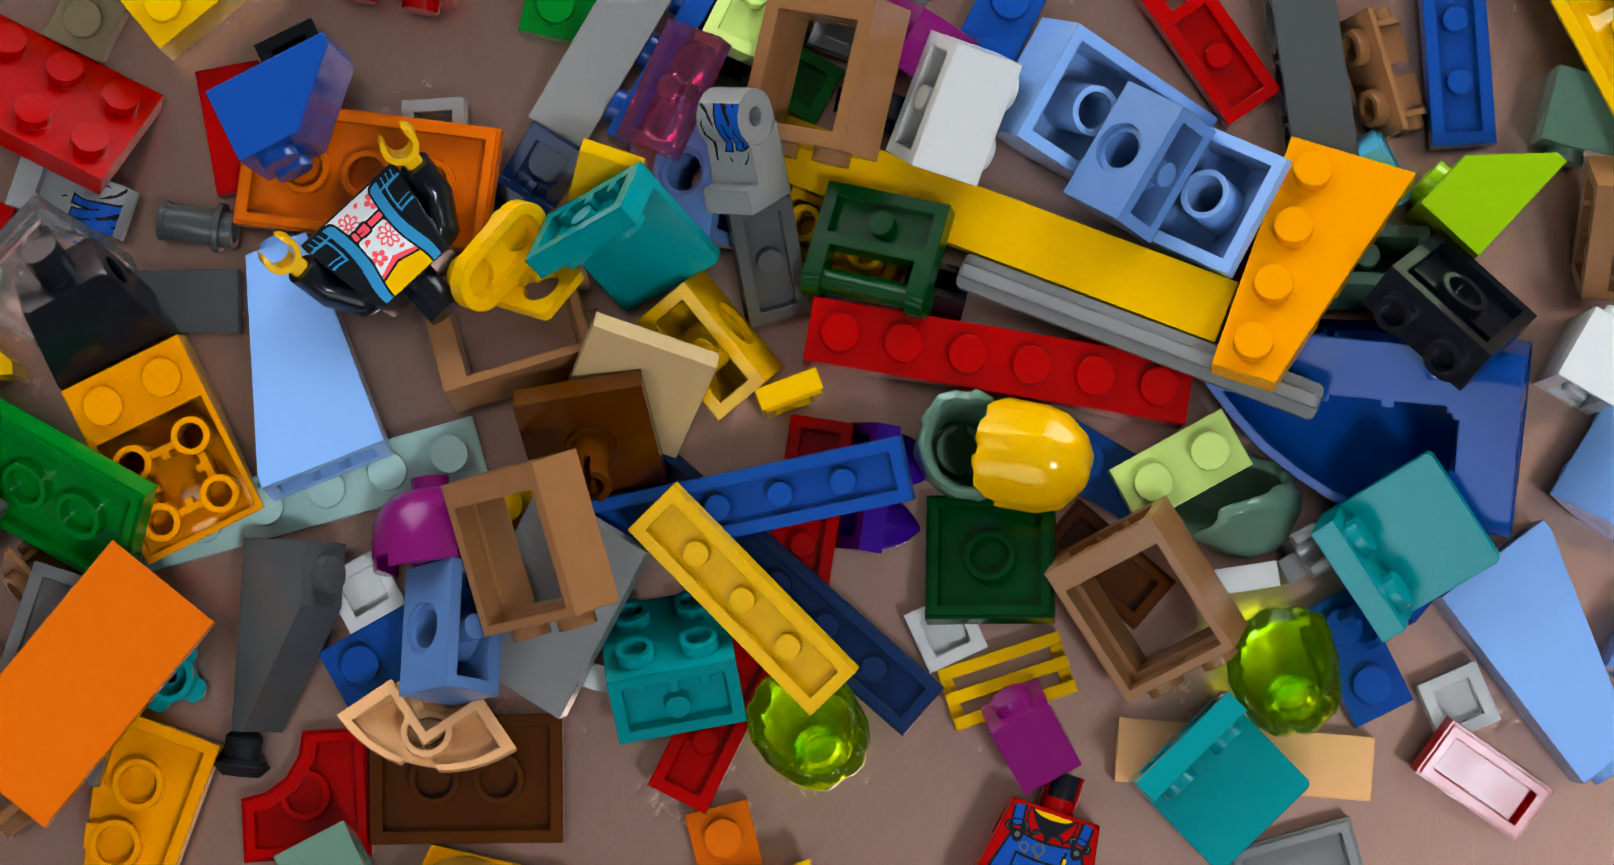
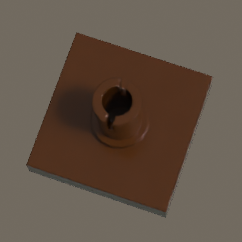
[512,369,667,502]

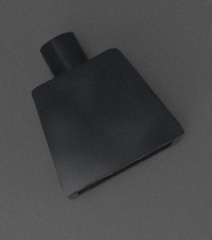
[14,234,169,391]

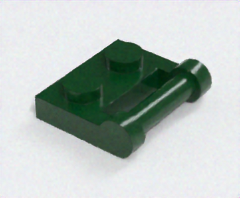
[800,180,955,320]

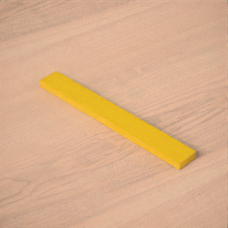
[784,115,1239,344]

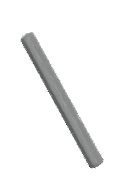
[956,254,1324,420]

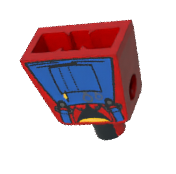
[973,773,1100,865]

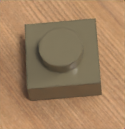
[42,0,130,65]

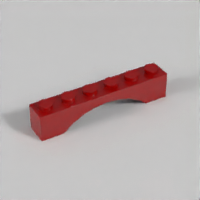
[803,296,1193,429]

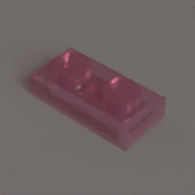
[616,19,732,162]

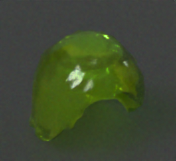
[1227,605,1342,737]
[747,676,871,792]

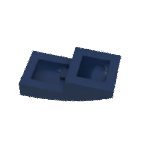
[493,121,580,216]

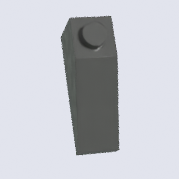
[231,538,346,733]

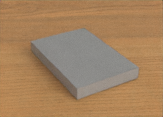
[499,496,651,719]

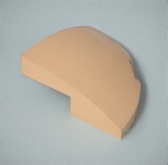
[337,679,517,773]

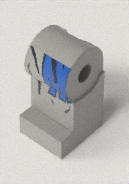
[696,87,791,215]
[4,156,140,242]

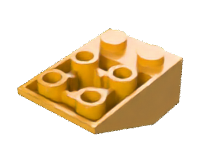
[61,334,265,565]

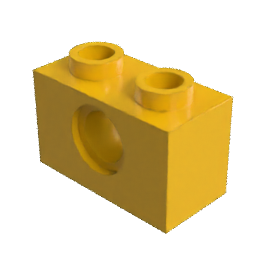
[637,270,784,421]

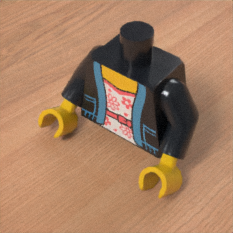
[258,121,460,325]

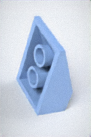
[996,17,1219,181]

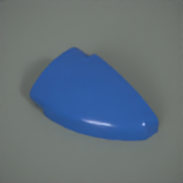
[1205,318,1532,537]

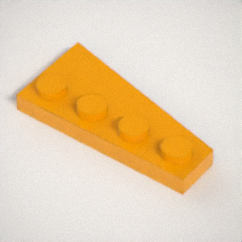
[1211,136,1416,393]
[83,715,224,865]

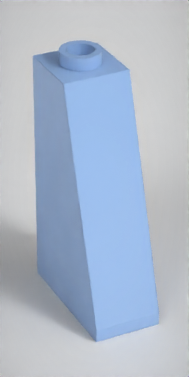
[245,232,394,502]
[1433,520,1614,785]

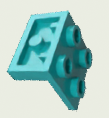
[525,161,721,311]
[1311,451,1500,643]
[602,590,747,745]
[1128,691,1310,865]

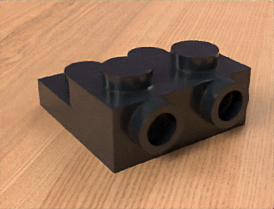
[1362,229,1537,391]

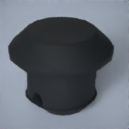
[214,731,270,778]

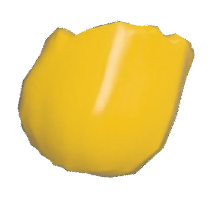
[971,396,1094,514]

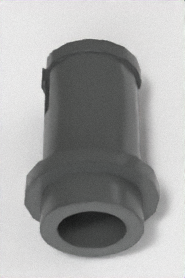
[156,200,241,254]

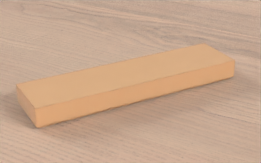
[1113,717,1375,802]

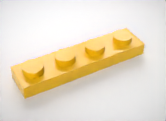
[627,481,859,716]

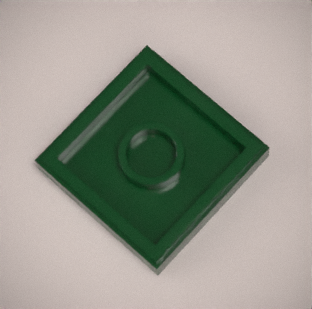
[925,495,1056,625]

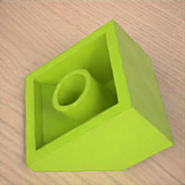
[1400,152,1567,259]

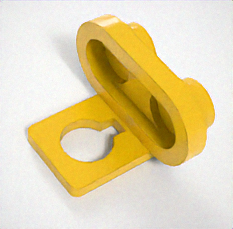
[447,199,585,321]

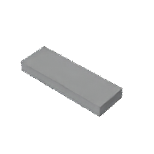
[528,0,672,148]

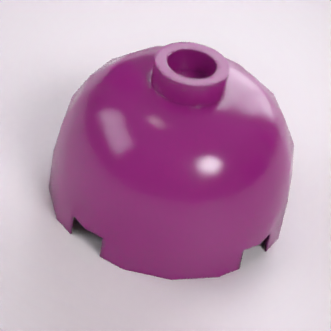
[371,475,462,577]

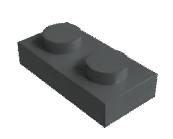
[725,194,811,328]

